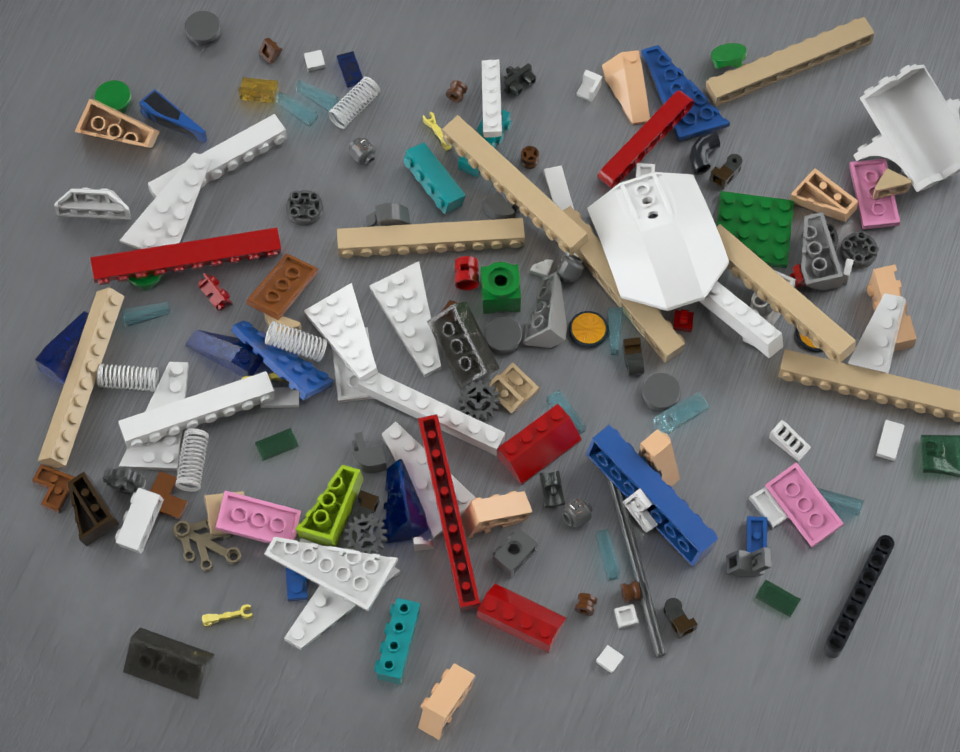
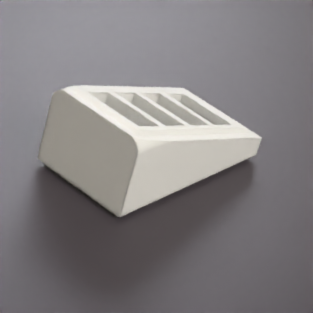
[769,420,811,462]

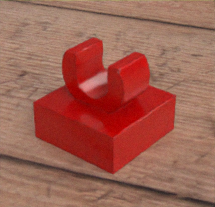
[789,264,807,287]
[673,309,694,332]

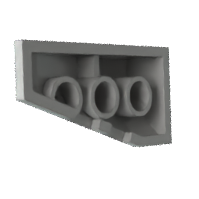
[801,212,843,291]
[522,272,567,348]

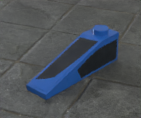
[139,89,207,143]

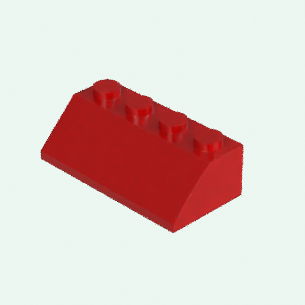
[497,404,582,485]
[477,583,567,653]

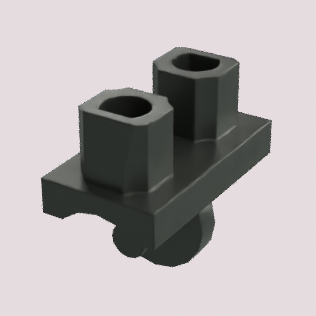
[504,63,536,96]
[540,471,565,508]

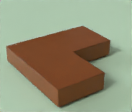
[32,464,75,514]
[150,471,188,521]

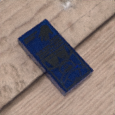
[336,51,363,88]

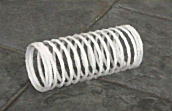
[328,77,381,129]
[265,321,327,362]
[97,364,159,392]
[175,428,209,492]

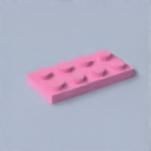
[849,158,900,229]
[765,462,844,548]
[215,491,301,544]

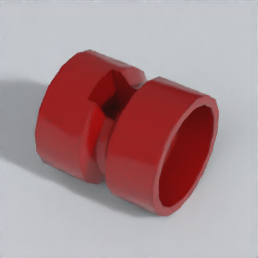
[455,256,479,291]

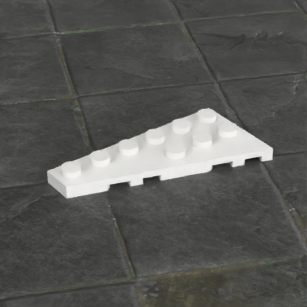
[120,153,211,249]
[370,261,441,378]
[304,283,378,382]
[119,362,189,471]
[382,422,476,540]
[264,537,398,611]
[284,546,400,650]

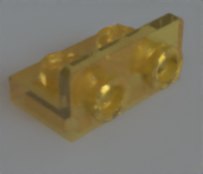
[238,77,279,103]

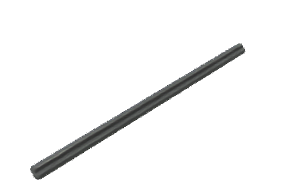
[607,478,667,657]

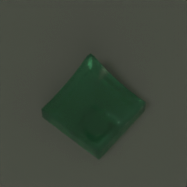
[921,435,960,478]

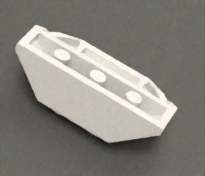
[54,187,131,220]

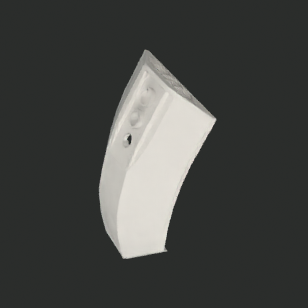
[587,172,729,311]

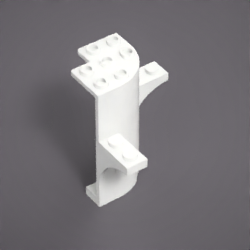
[853,64,960,192]

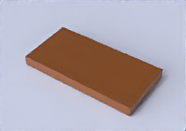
[246,253,318,320]

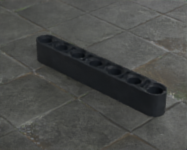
[823,535,895,658]

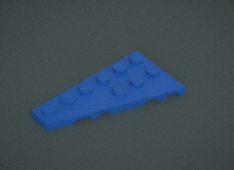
[641,45,730,141]
[231,321,334,400]

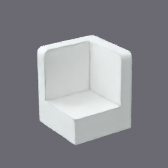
[577,70,602,102]

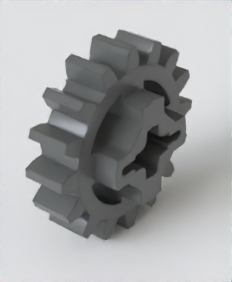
[458,380,501,421]
[102,467,146,493]
[344,514,388,554]

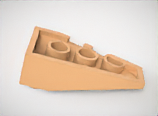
[602,50,650,125]

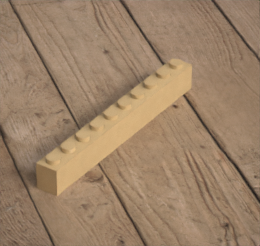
[705,17,875,107]
[442,115,588,255]
[563,206,685,363]
[337,218,525,258]
[716,224,856,364]
[38,287,124,469]
[778,349,960,422]

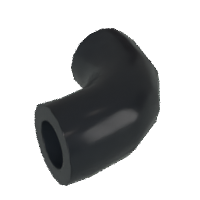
[689,131,720,175]

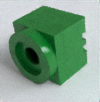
[480,262,521,314]

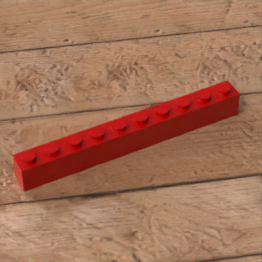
[90,227,281,285]
[418,414,480,612]

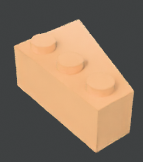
[790,168,858,222]
[638,429,680,486]
[461,491,532,540]
[418,663,475,740]

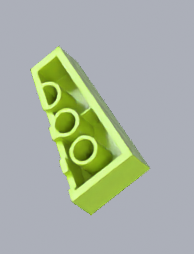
[295,465,364,547]

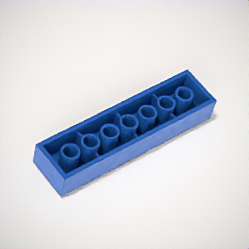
[586,425,719,567]

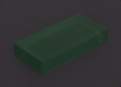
[255,428,299,461]
[755,579,801,618]

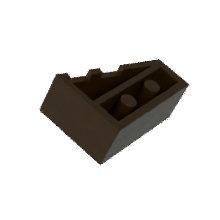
[67,471,119,546]

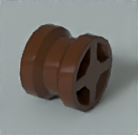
[446,80,468,103]
[521,146,539,169]
[620,581,641,603]
[574,593,598,616]

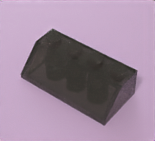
[427,302,500,389]
[123,627,215,699]

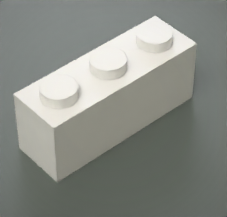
[115,488,164,554]

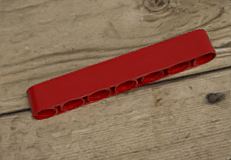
[597,90,694,189]

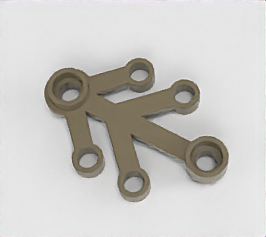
[173,518,242,572]

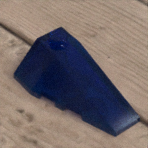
[35,311,89,385]
[185,330,264,377]
[382,459,428,543]

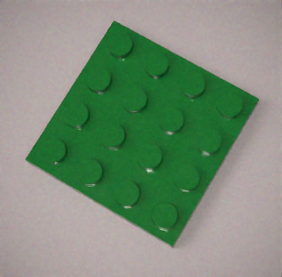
[716,191,794,268]

